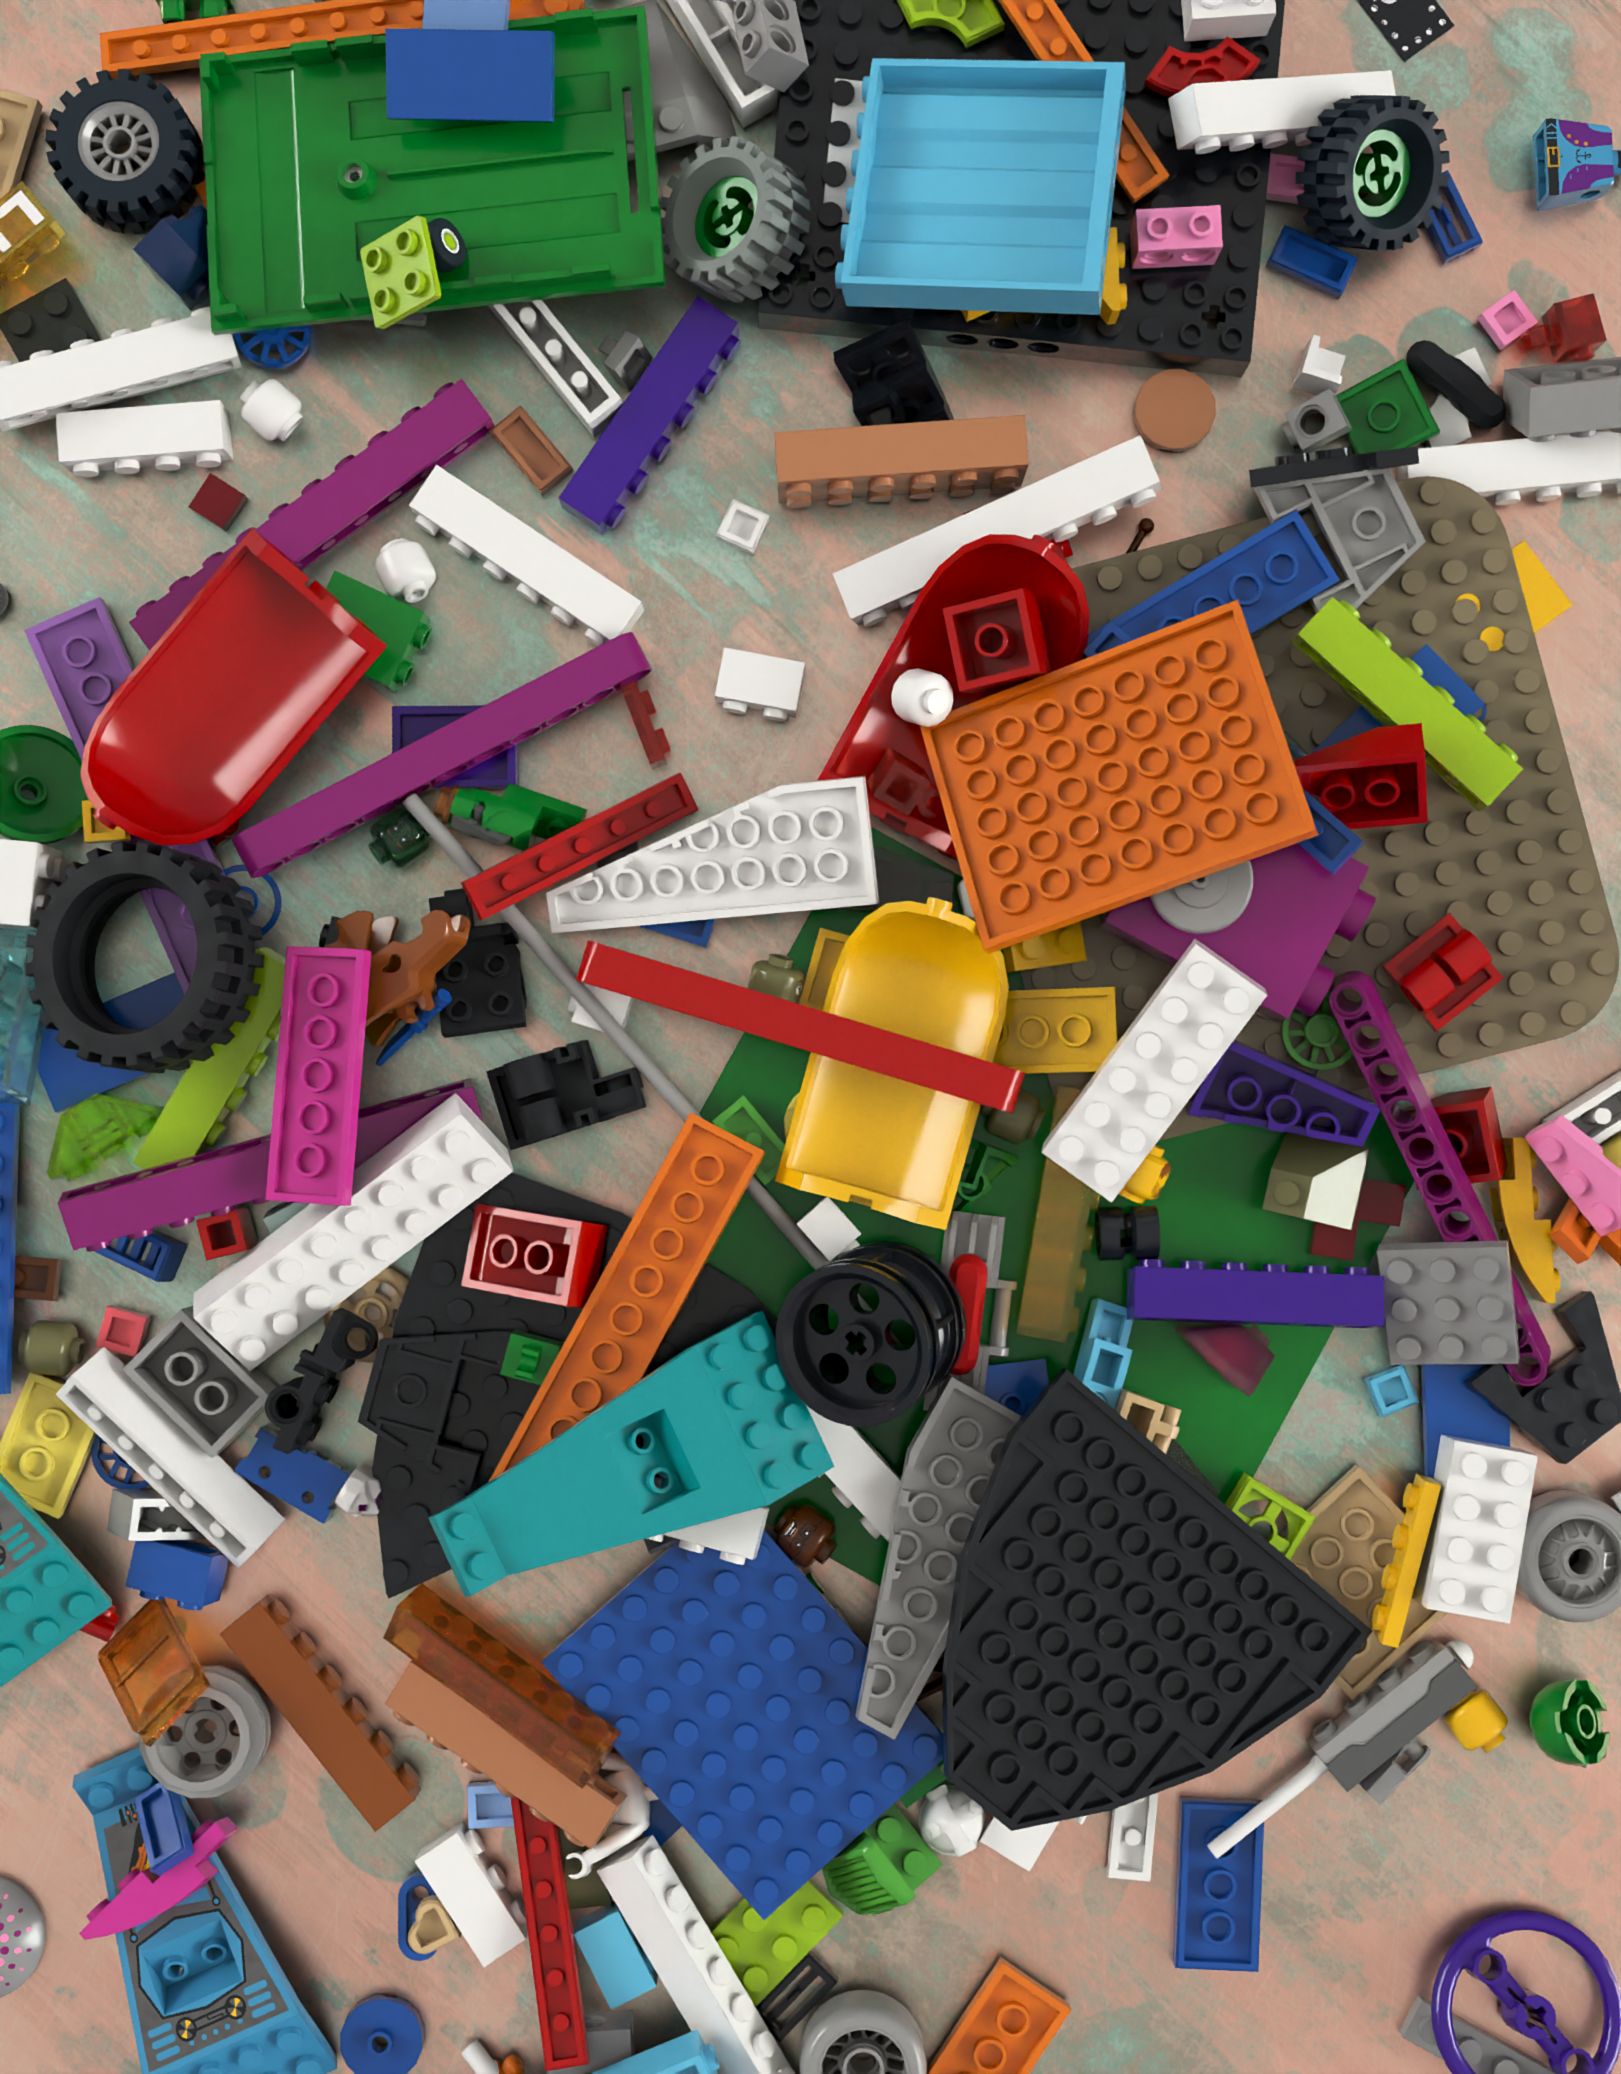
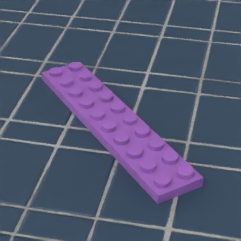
[24,597,257,995]

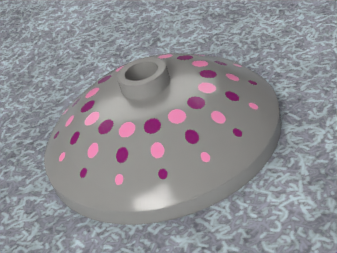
[0,1875,46,1998]

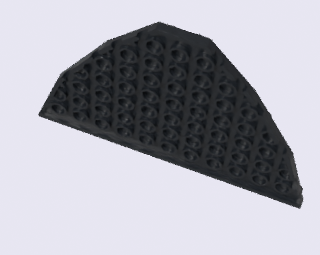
[372,1172,778,1599]

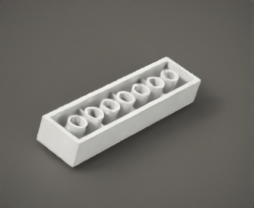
[193,1093,513,1371]

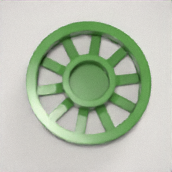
[1281,992,1353,1070]

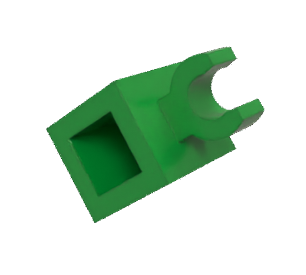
[500,1330,564,1385]

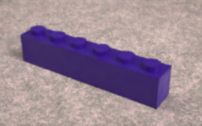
[558,295,741,535]
[1127,1259,1385,1329]

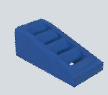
[94,1229,187,1282]

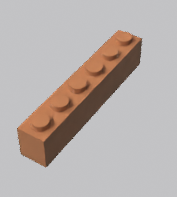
[385,1654,628,1849]

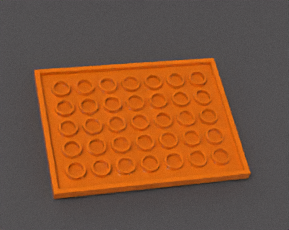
[920,599,1319,954]

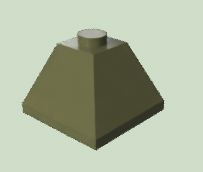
[1262,1132,1370,1230]

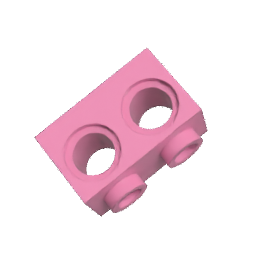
[1129,205,1223,269]

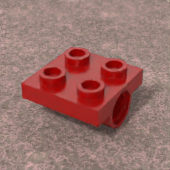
[1381,913,1504,1032]

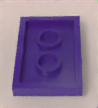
[392,705,518,790]

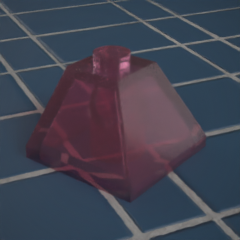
[1174,1323,1275,1397]

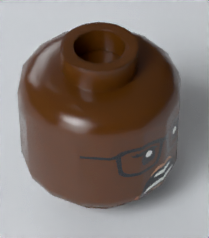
[774,1504,837,1567]

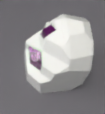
[335,1465,383,1518]

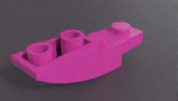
[79,1816,238,1940]

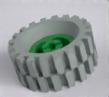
[660,136,811,303]

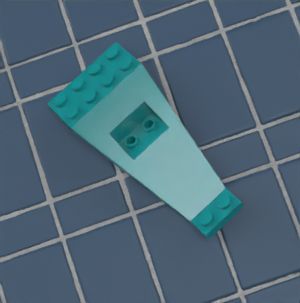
[428,1311,835,1597]

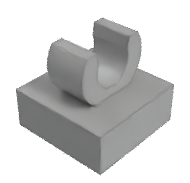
[598,330,653,390]

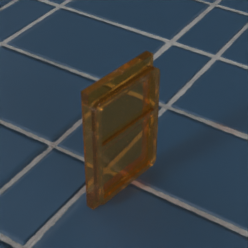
[98,1599,210,1747]

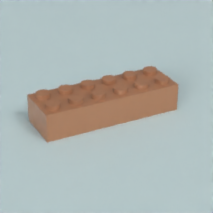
[774,415,1029,508]

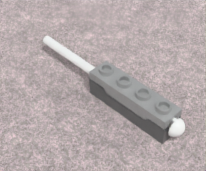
[1207,1639,1477,1859]

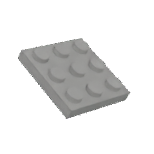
[1377,1240,1520,1365]

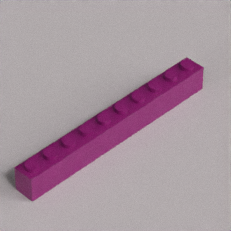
[129,379,494,651]
[58,1078,484,1252]

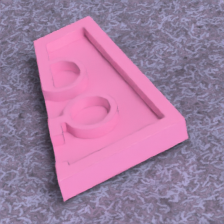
[1524,1115,1621,1237]

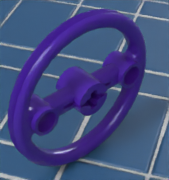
[1431,1910,1621,2074]

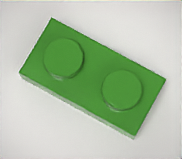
[712,1095,785,1186]

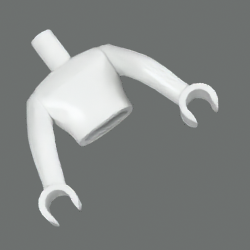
[551,1740,659,1879]

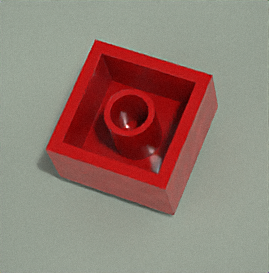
[943,588,1052,694]

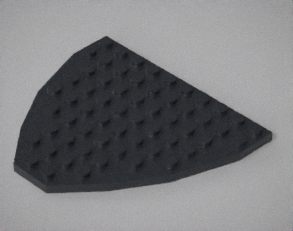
[942,1367,1373,1831]

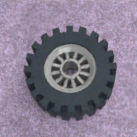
[45,69,205,235]

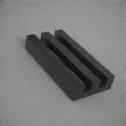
[754,1950,838,2042]

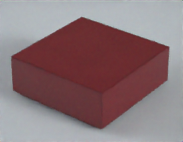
[188,473,248,532]

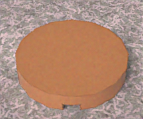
[1134,369,1216,452]

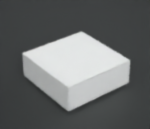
[716,499,770,555]

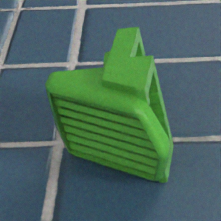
[822,1803,942,1916]

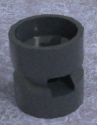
[1094,1206,1160,1261]

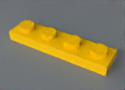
[1371,1473,1441,1648]

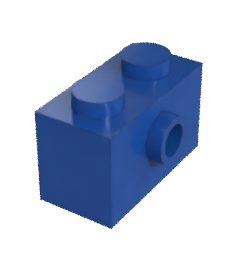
[125,1540,229,1611]

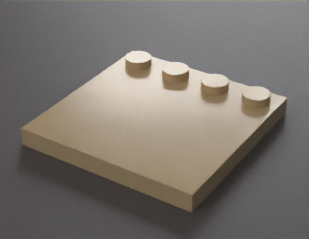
[1279,1464,1448,1701]

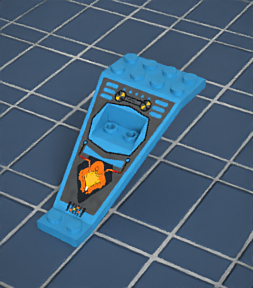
[72,1747,337,2074]

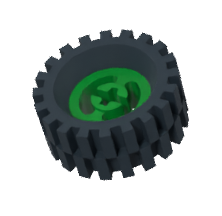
[1295,95,1450,251]

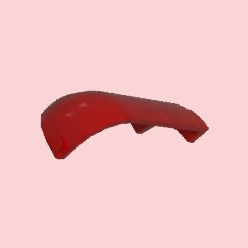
[80,528,387,845]
[817,534,1090,862]

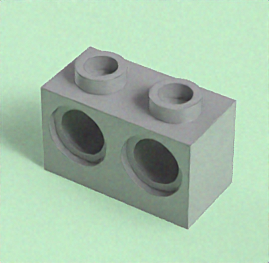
[732,0,809,92]

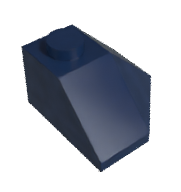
[133,204,210,311]

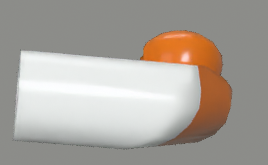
[461,2040,524,2074]

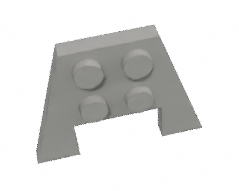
[1254,468,1426,614]

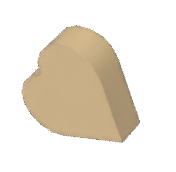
[407,1895,462,1954]

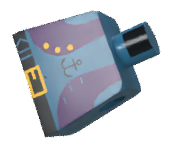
[1533,118,1621,211]

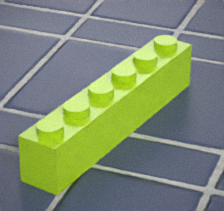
[1292,597,1523,812]
[133,947,286,1169]

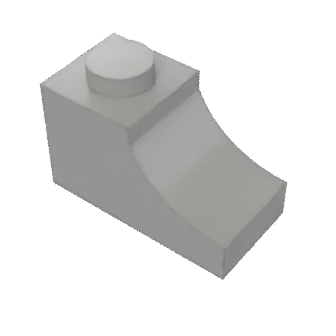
[107,1489,206,1541]

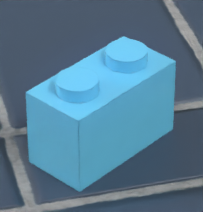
[573,1901,658,2010]

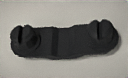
[1406,340,1506,429]

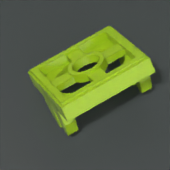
[1225,1473,1316,1560]

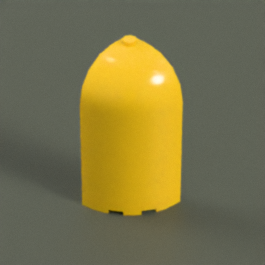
[775,897,1009,1230]

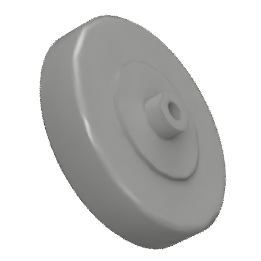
[1150,861,1253,934]

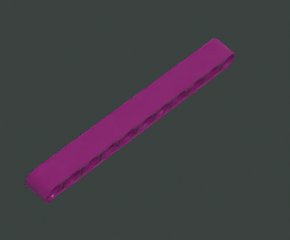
[232,632,652,878]
[1329,971,1551,1387]

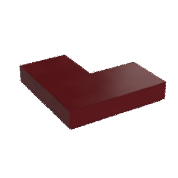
[1309,1179,1406,1261]

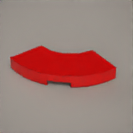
[1144,36,1261,97]

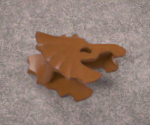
[324,910,470,1047]

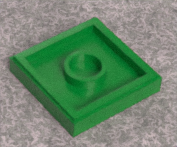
[1336,359,1441,454]

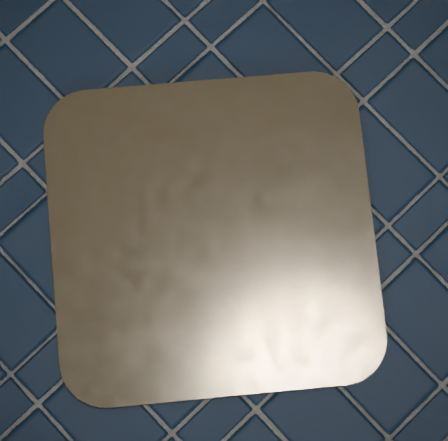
[1020,476,1619,1141]

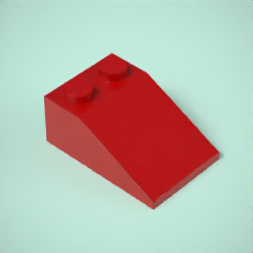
[1294,723,1428,830]
[461,1203,608,1308]

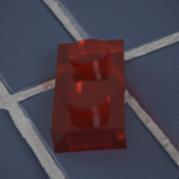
[620,681,671,770]

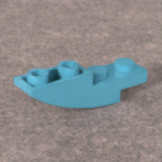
[1073,1298,1133,1410]

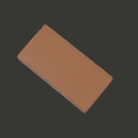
[489,405,574,497]

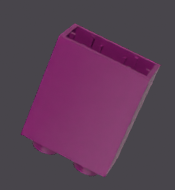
[1099,843,1376,1021]

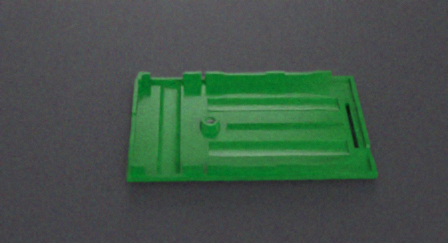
[199,6,666,335]

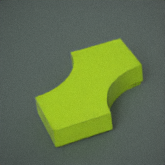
[897,0,1005,48]

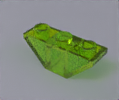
[47,1093,165,1182]

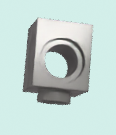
[1283,389,1353,453]

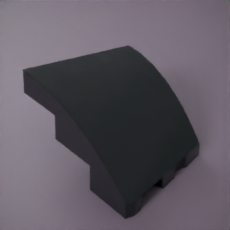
[833,318,954,426]

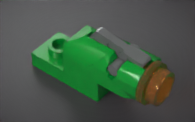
[434,783,587,851]

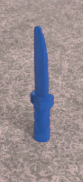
[376,989,452,1066]

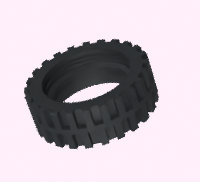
[25,841,264,1073]

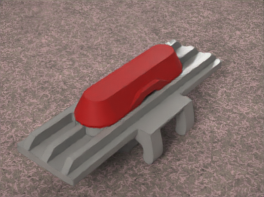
[923,1211,1017,1411]

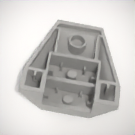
[617,0,737,161]

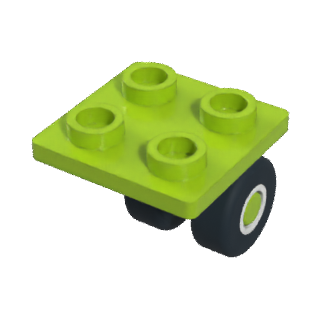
[360,216,466,329]

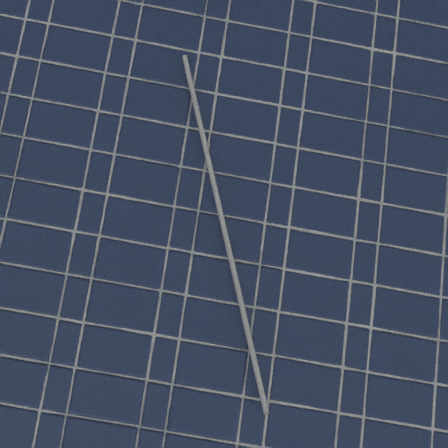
[403,793,903,1345]

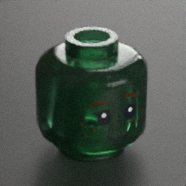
[368,808,431,869]

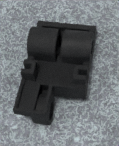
[429,888,527,1038]
[486,1040,647,1150]
[265,1308,379,1454]

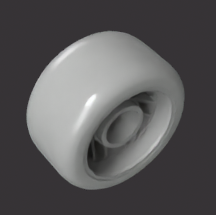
[1516,1490,1621,1622]
[800,1989,927,2074]

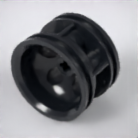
[776,1241,966,1427]

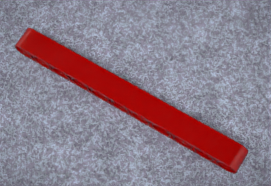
[576,940,1025,1114]

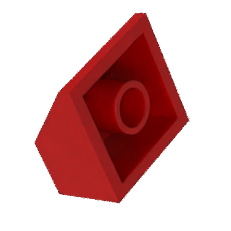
[1402,1087,1508,1190]

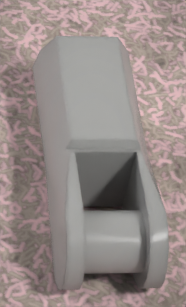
[1359,1738,1431,1805]

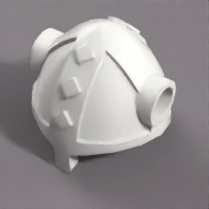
[919,1784,987,1858]

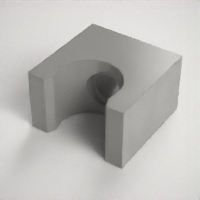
[547,2010,635,2074]

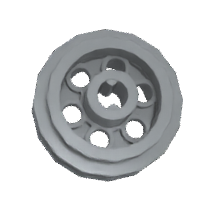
[139,1665,271,1798]

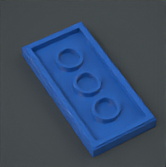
[1173,1796,1264,1972]

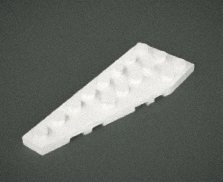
[546,776,879,933]

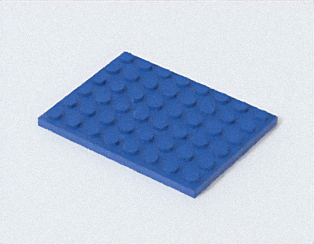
[541,1528,944,1920]

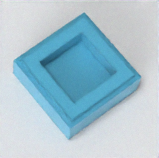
[1363,1365,1419,1418]

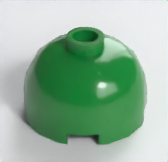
[1528,1679,1610,1766]

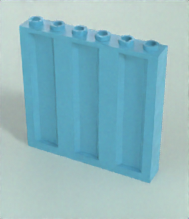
[835,58,1126,315]

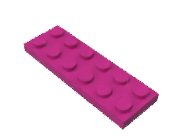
[265,946,372,1206]

